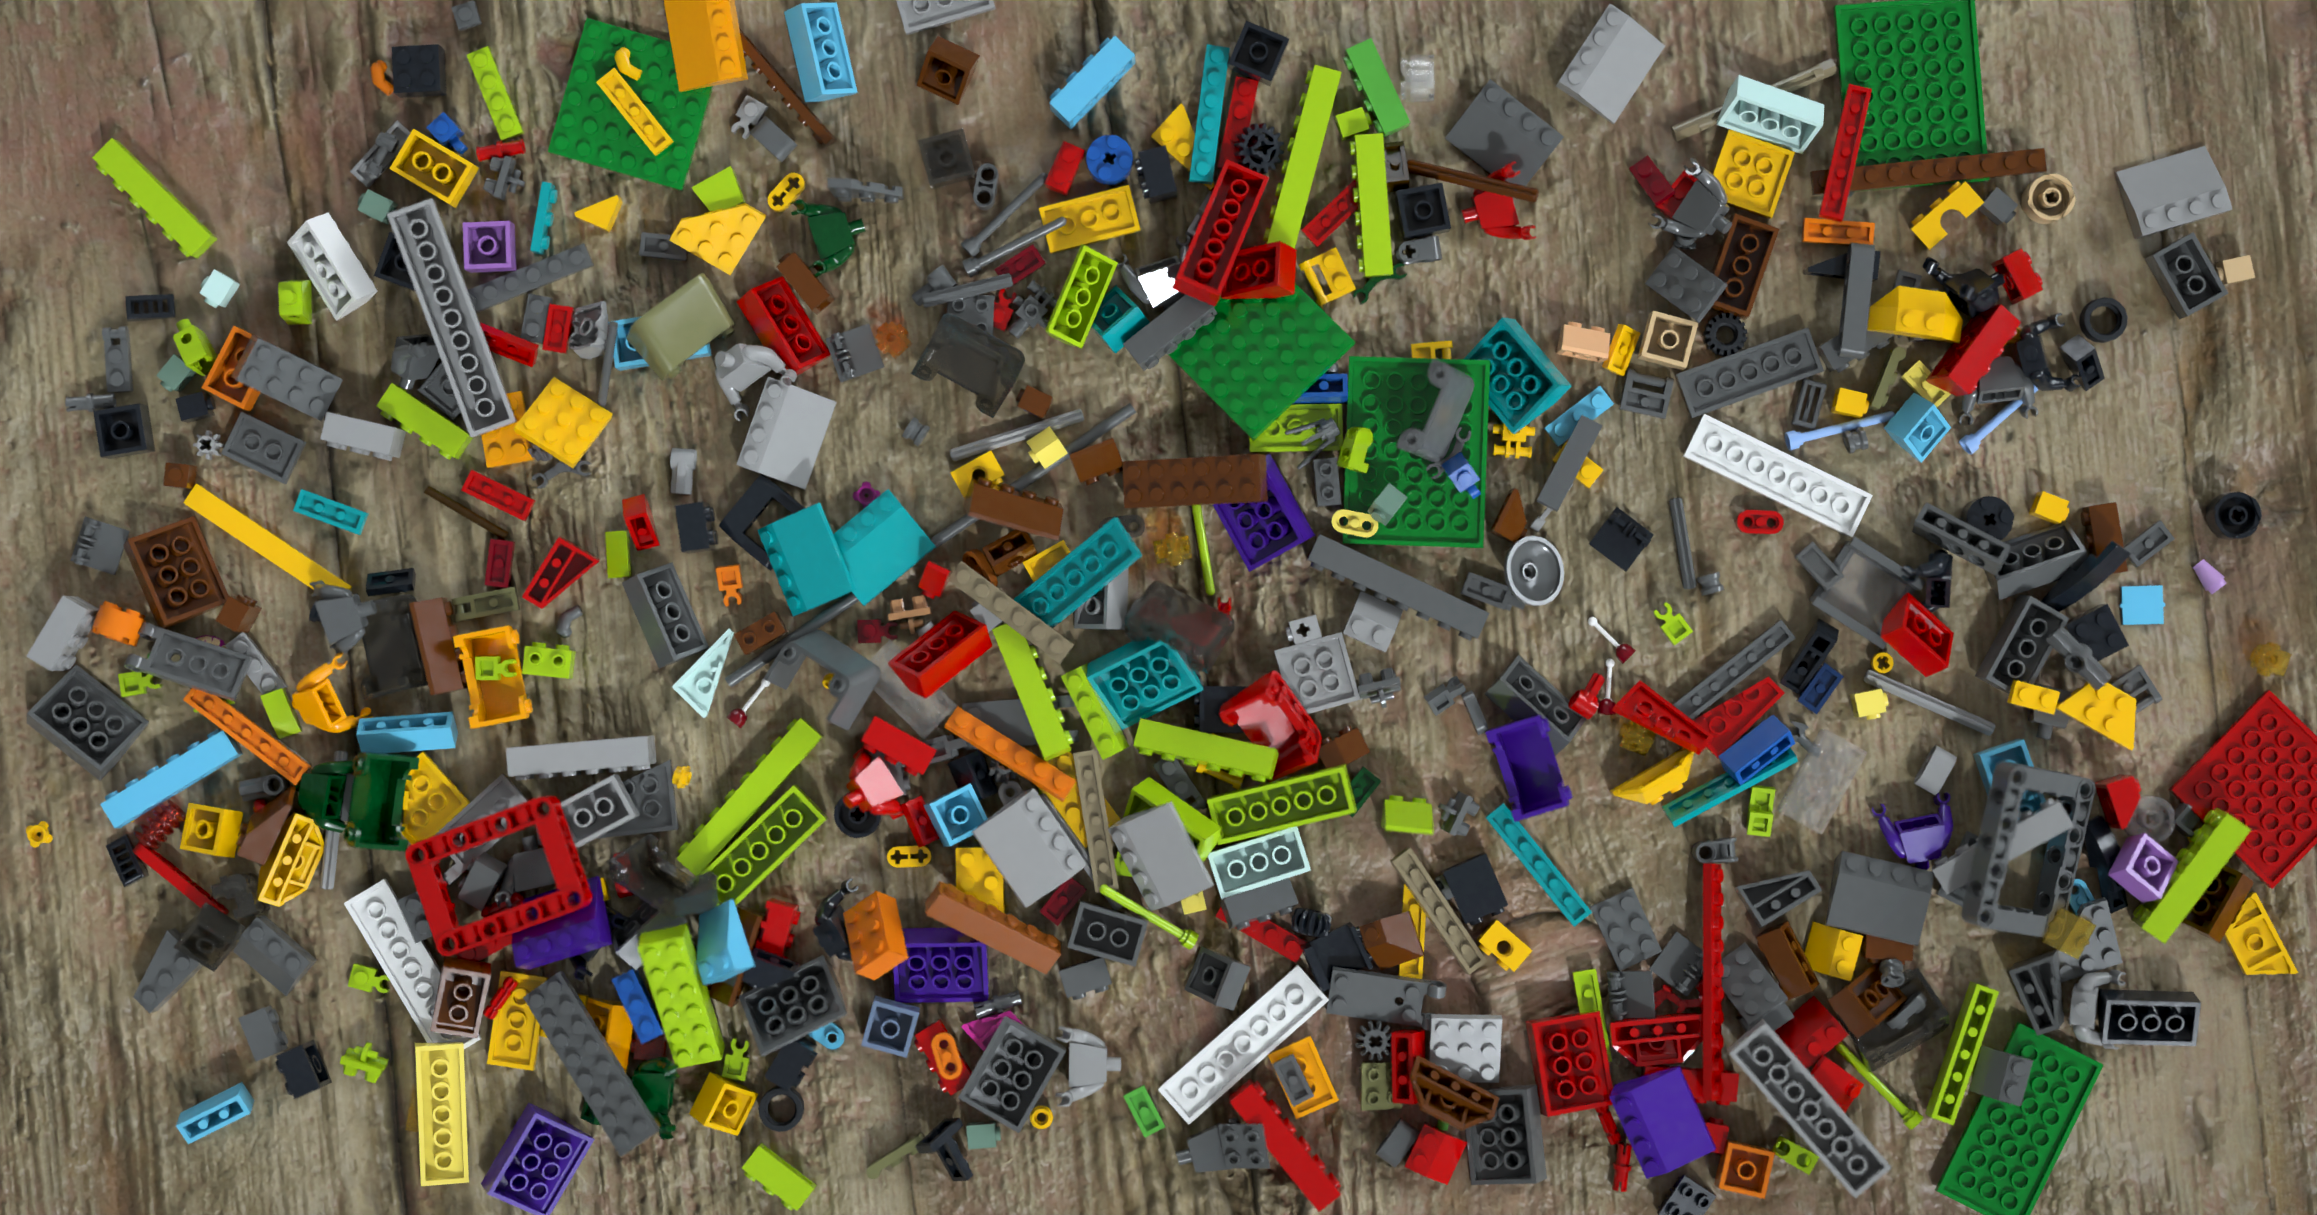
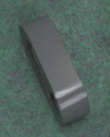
[1461,690,1489,735]

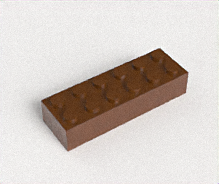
[1123,454,1268,509]

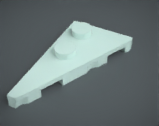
[672,628,734,718]

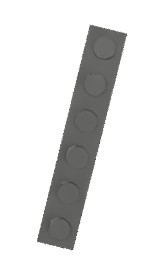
[468,243,594,313]
[1672,620,1796,719]

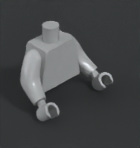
[715,343,797,421]
[2069,969,2126,1049]
[1055,1026,1121,1107]

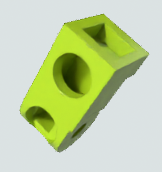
[1337,426,1373,473]
[1772,1136,1819,1175]

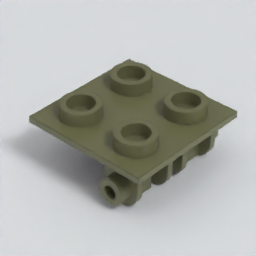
[1359,1061,1402,1111]

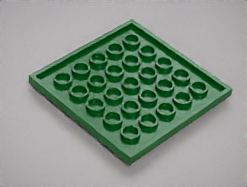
[548,18,714,191]
[1168,283,1355,441]

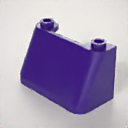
[1485,714,1573,822]

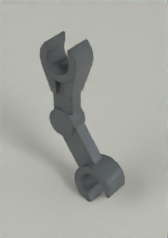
[1426,427,1471,479]
[532,461,592,489]

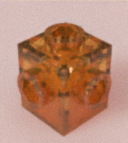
[875,321,912,360]

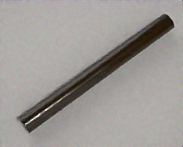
[424,485,509,540]

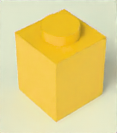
[1830,388,1869,418]
[2029,491,2069,524]

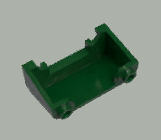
[343,752,419,852]

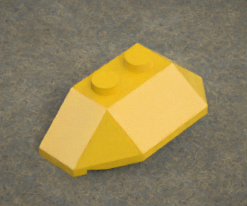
[1867,286,1963,344]
[1609,747,1694,806]
[256,812,325,907]

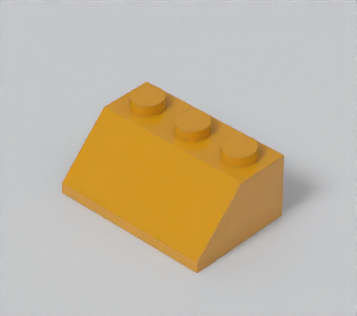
[586,997,633,1072]

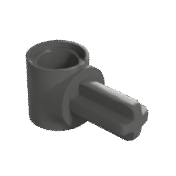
[912,265,957,306]

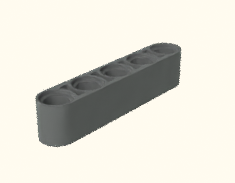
[1837,242,1875,359]

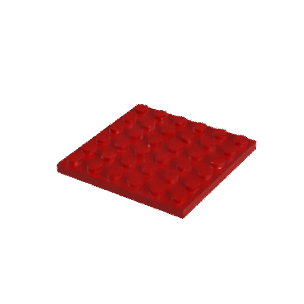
[2169,690,2317,889]

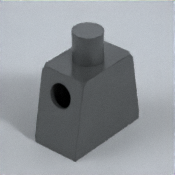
[2027,683,2072,740]
[1176,1122,1233,1172]

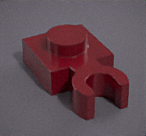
[857,619,898,643]

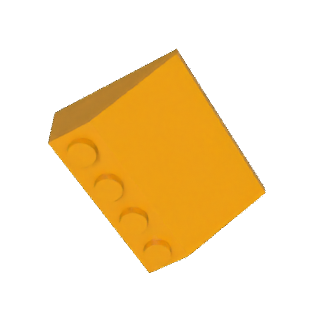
[664,0,748,92]

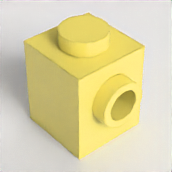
[1027,426,1068,469]
[1850,689,1888,720]

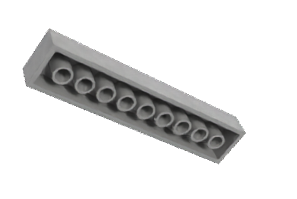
[387,198,517,438]

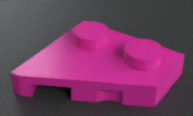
[961,1010,1024,1051]

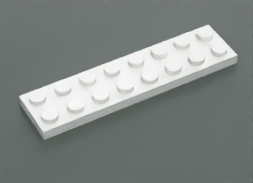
[1683,414,1873,538]
[344,879,482,1049]
[1158,964,1329,1124]

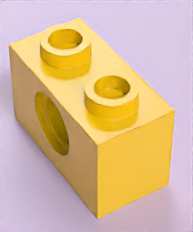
[950,450,1006,498]
[1477,918,1532,972]

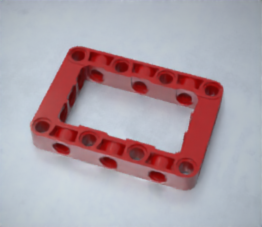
[405,795,592,956]

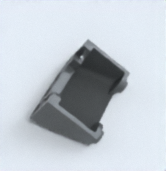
[1396,359,1474,462]

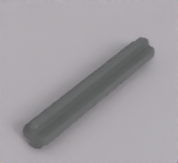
[921,273,1013,308]
[1669,497,1697,589]

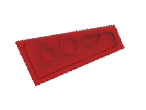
[1693,676,1785,759]

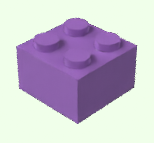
[463,221,517,273]
[2108,833,2179,903]

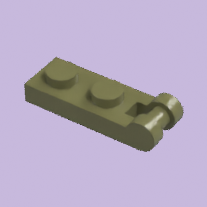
[1868,347,1906,411]
[452,587,520,622]
[866,1132,924,1179]

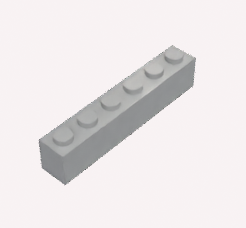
[1932,798,2074,894]

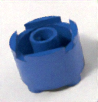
[1086,135,1133,186]

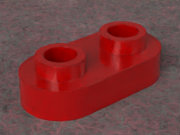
[1735,510,1784,534]

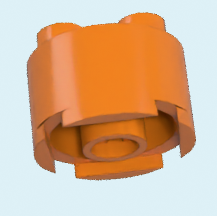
[90,601,146,647]

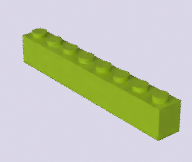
[1263,65,1342,249]
[676,718,824,877]

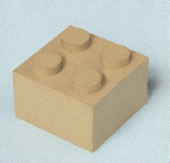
[1637,311,1698,370]

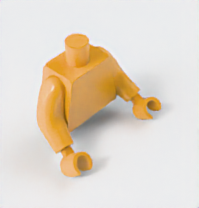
[292,652,373,733]

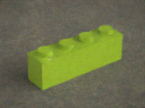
[376,383,473,460]
[1061,663,1130,760]

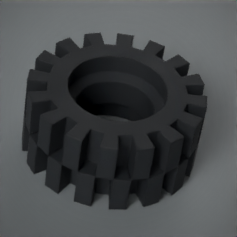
[1702,313,1747,357]

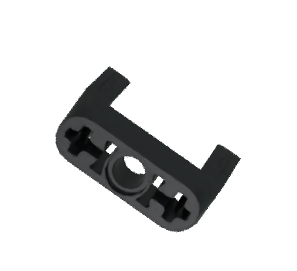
[719,474,805,571]

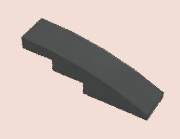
[1537,415,1603,512]

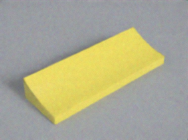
[415,1042,469,1186]

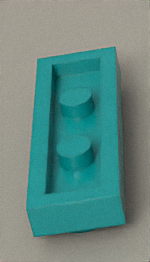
[530,181,558,255]
[293,489,369,535]

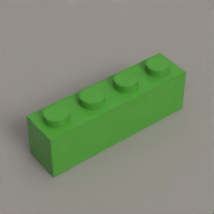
[1343,38,1410,138]

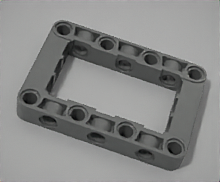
[1961,761,2095,939]

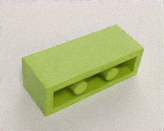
[742,1142,817,1211]

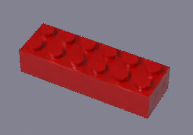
[1172,159,1269,306]
[1229,1078,1341,1212]

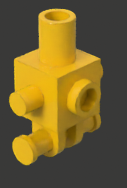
[1492,421,1535,459]

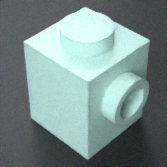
[200,269,240,308]

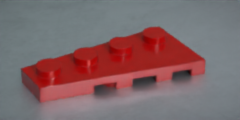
[1612,680,1714,755]

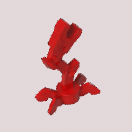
[1654,978,1703,1014]

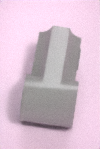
[670,448,697,495]

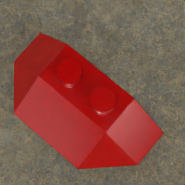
[1609,1014,1703,1067]

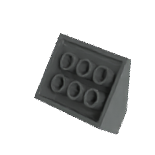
[1445,79,1564,186]
[27,665,149,781]
[1825,851,1934,946]
[739,955,847,1056]
[958,1016,1067,1133]
[1465,1085,1547,1185]

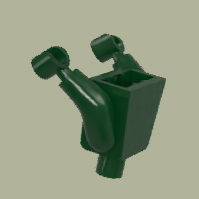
[790,199,866,278]
[294,761,354,833]
[628,1057,680,1140]

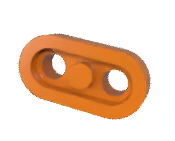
[932,1032,963,1079]

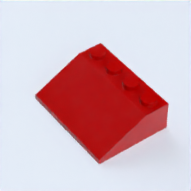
[1525,1011,1613,1117]

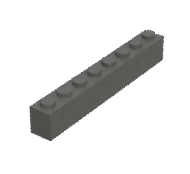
[1307,534,1490,641]

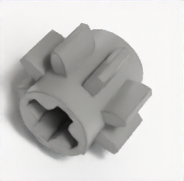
[193,430,225,460]

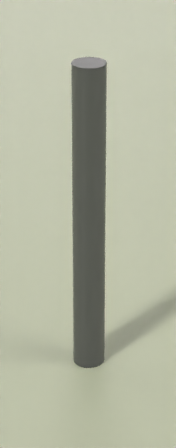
[597,321,618,406]

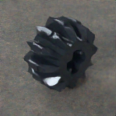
[1291,908,1332,938]

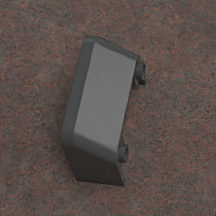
[764,630,881,730]

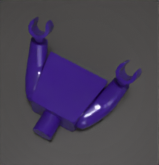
[1871,792,1953,870]

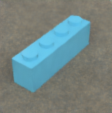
[356,712,458,753]

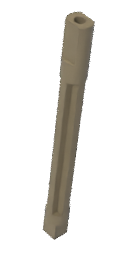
[1671,59,1837,142]

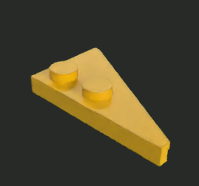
[1151,104,1215,191]

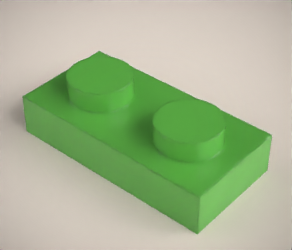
[1123,1084,1165,1138]

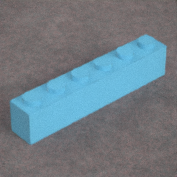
[100,729,242,828]

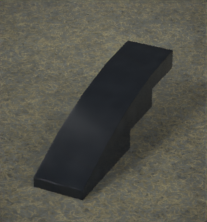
[2041,540,2131,612]

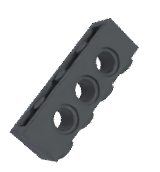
[1912,502,2011,576]

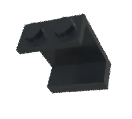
[1194,686,1248,733]
[1441,852,1508,926]
[1300,922,1373,992]

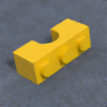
[1910,181,1984,250]

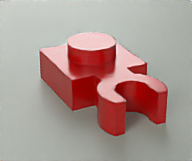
[993,288,1017,332]

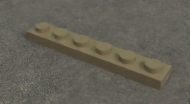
[947,561,1074,664]
[1073,749,1119,893]
[1390,847,1487,975]

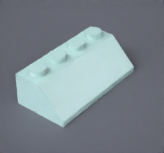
[1717,75,1824,154]

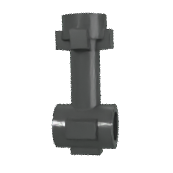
[365,132,399,177]

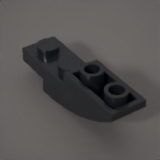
[2085,815,2128,914]

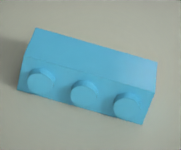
[176,1082,254,1144]

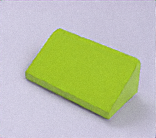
[605,530,632,579]

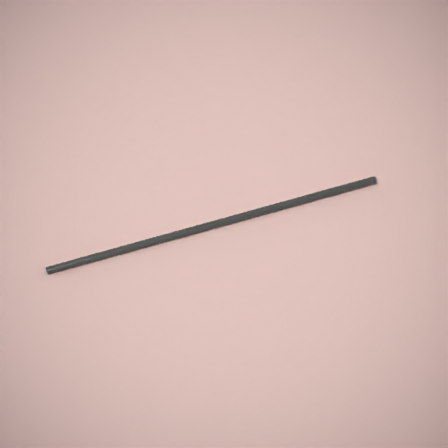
[725,403,1136,688]

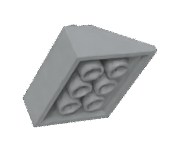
[1556,4,1665,124]
[2115,146,2232,239]
[736,377,837,490]
[972,789,1087,908]
[1108,802,1214,911]

